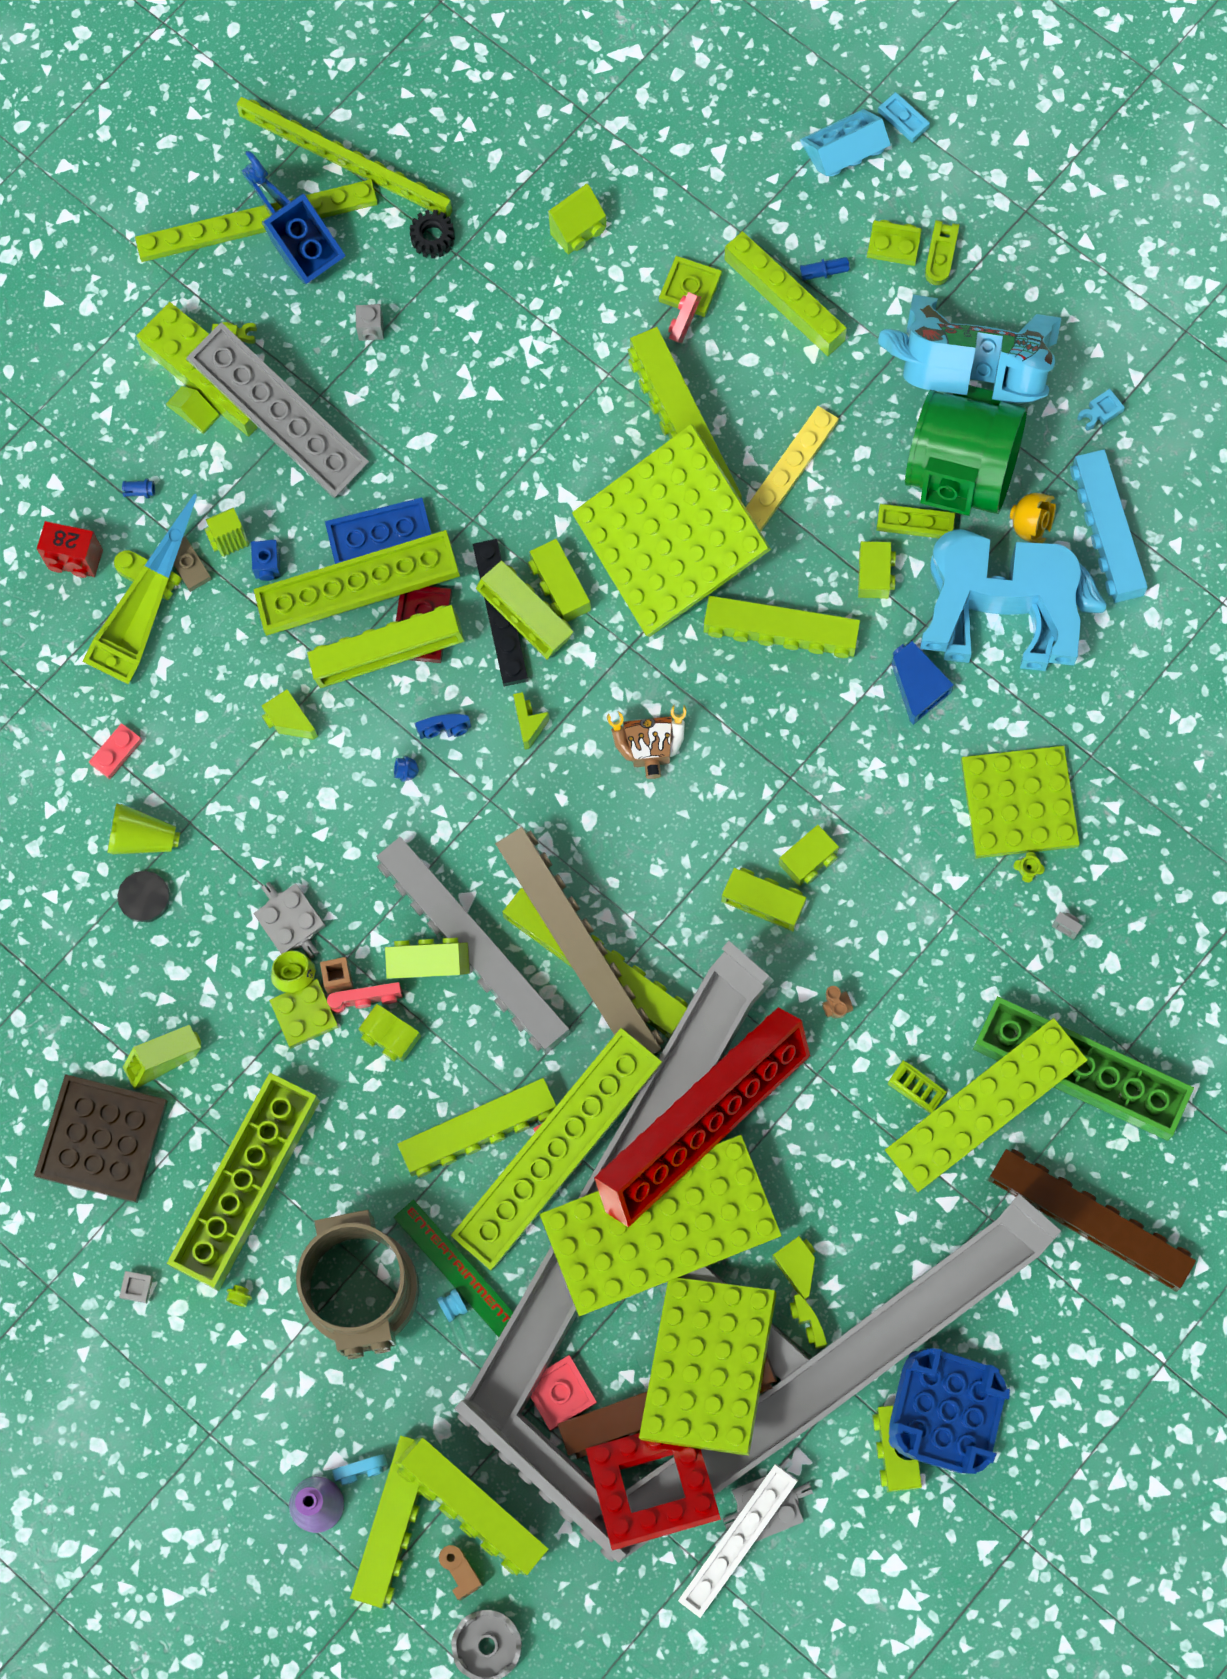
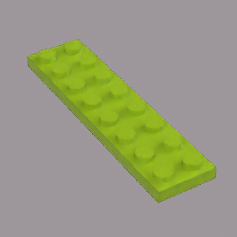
[253,530,460,636]
[885,1018,1087,1192]

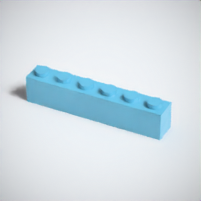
[1070,449,1148,603]

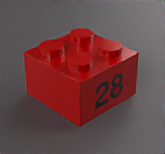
[36,521,103,578]

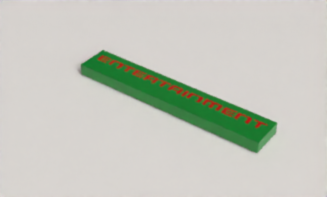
[393,1199,513,1337]

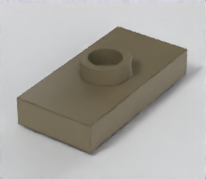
[173,537,212,592]

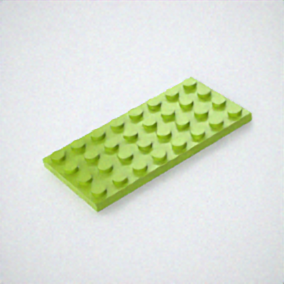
[539,1135,782,1317]

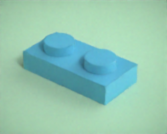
[878,92,930,143]

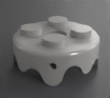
[451,1610,522,1679]

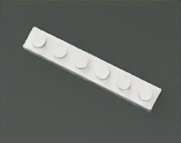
[678,1464,798,1618]

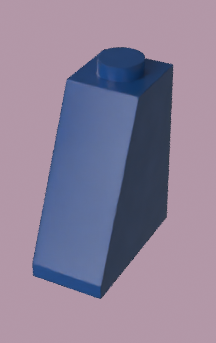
[891,641,953,725]

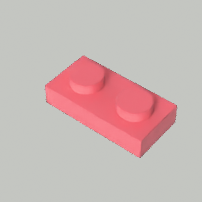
[668,292,702,343]
[89,723,142,780]

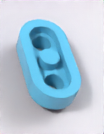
[332,1454,388,1485]

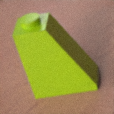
[123,1025,201,1090]

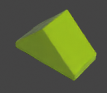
[166,386,220,434]

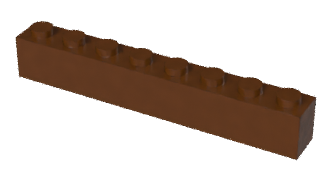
[988,1149,1196,1292]
[558,1353,777,1459]

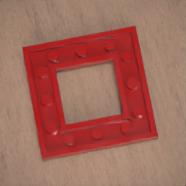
[585,1433,721,1551]

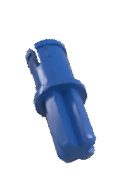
[800,257,850,281]

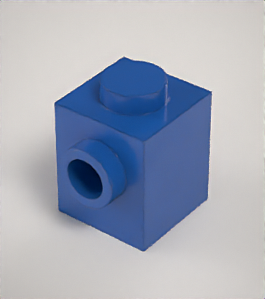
[251,540,281,581]

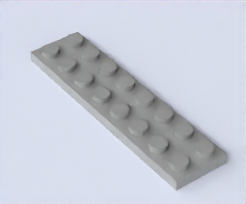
[186,322,369,498]

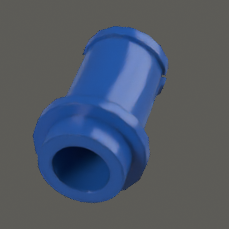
[122,478,155,499]

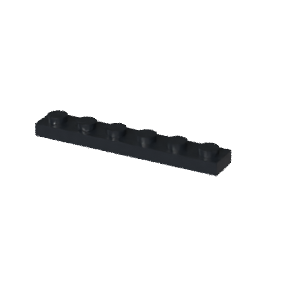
[472,539,528,687]

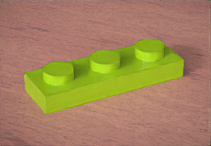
[876,504,955,538]

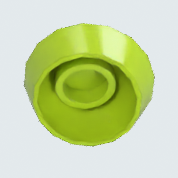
[271,951,316,992]

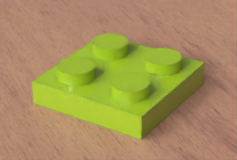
[659,256,722,317]
[269,979,339,1049]

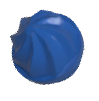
[394,756,419,782]

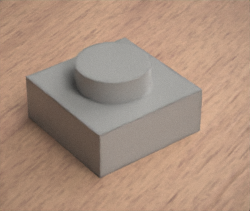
[1052,912,1083,940]
[119,1271,153,1304]

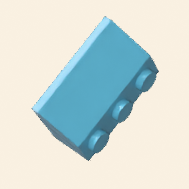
[800,109,891,176]

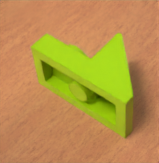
[513,692,549,750]

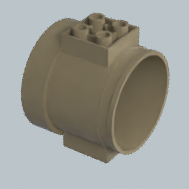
[296,1210,419,1360]

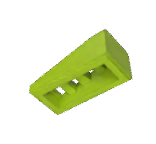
[887,1060,947,1114]

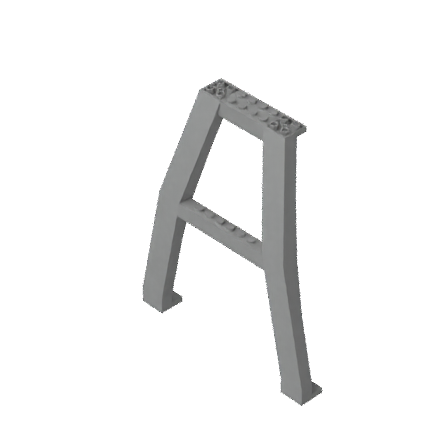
[454,941,1061,1563]

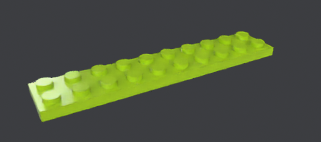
[450,1028,663,1270]

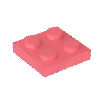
[531,1355,597,1432]

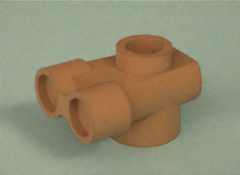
[822,986,853,1019]

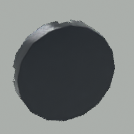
[117,871,170,923]

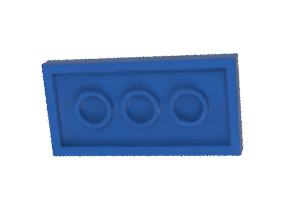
[325,498,431,564]

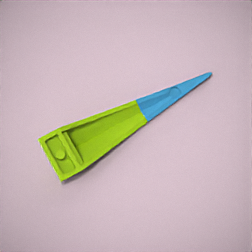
[82,494,197,685]

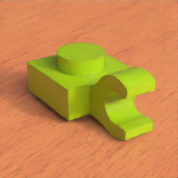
[212,322,257,344]

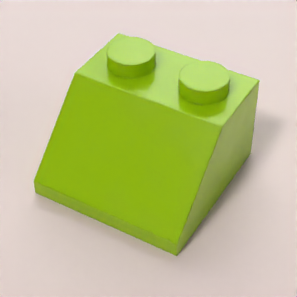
[548,183,607,255]

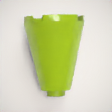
[107,803,180,855]

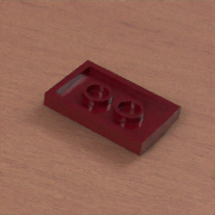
[396,586,452,663]

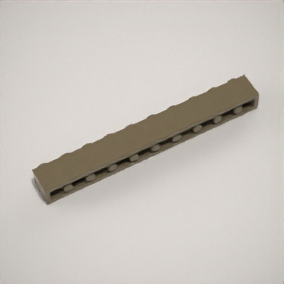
[495,827,664,1056]

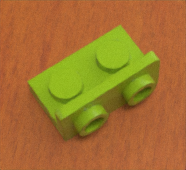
[867,220,922,266]

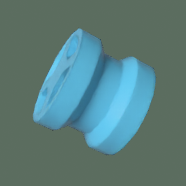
[437,1288,468,1323]

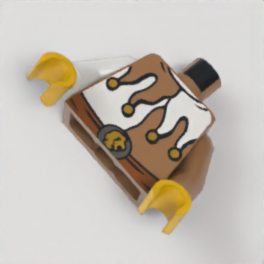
[607,704,687,779]

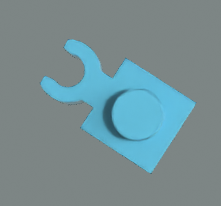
[1077,389,1125,431]

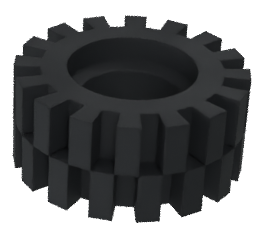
[410,210,455,258]

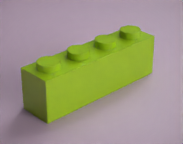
[476,560,573,660]

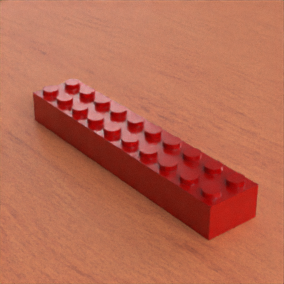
[594,1007,810,1227]

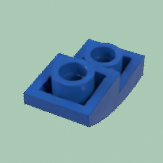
[414,714,471,739]

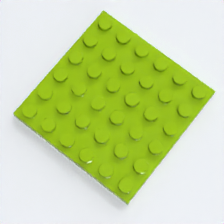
[572,424,771,637]

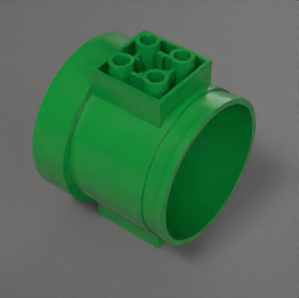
[905,385,1027,516]

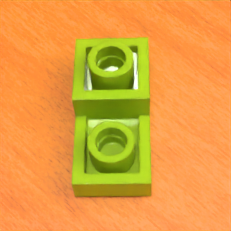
[789,1294,827,1349]

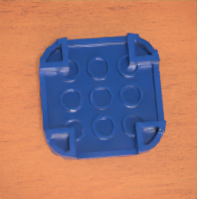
[889,1348,1010,1474]

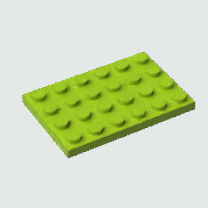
[639,1278,777,1456]

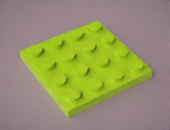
[961,746,1080,859]

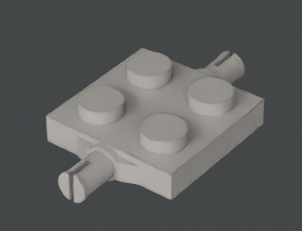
[253,882,326,959]
[722,1475,813,1542]

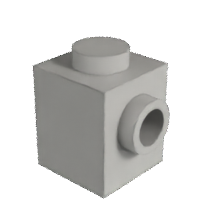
[356,304,384,341]

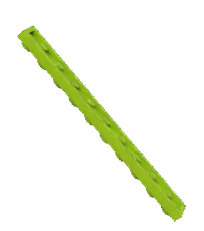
[236,97,452,218]
[135,179,378,263]

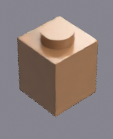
[320,957,354,994]

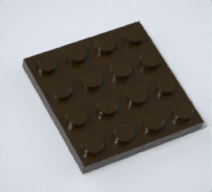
[34,1074,168,1203]

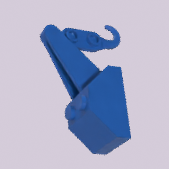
[241,151,346,284]

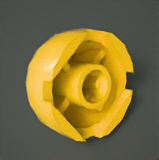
[1010,493,1056,543]

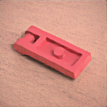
[327,982,403,1013]

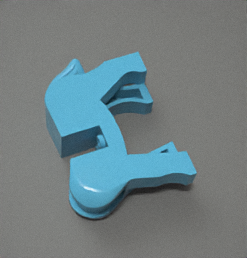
[920,529,1107,671]

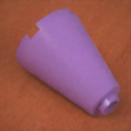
[289,1477,344,1533]

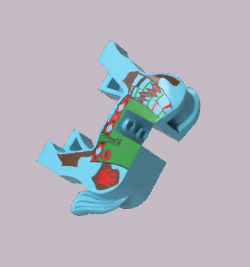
[878,295,1061,403]

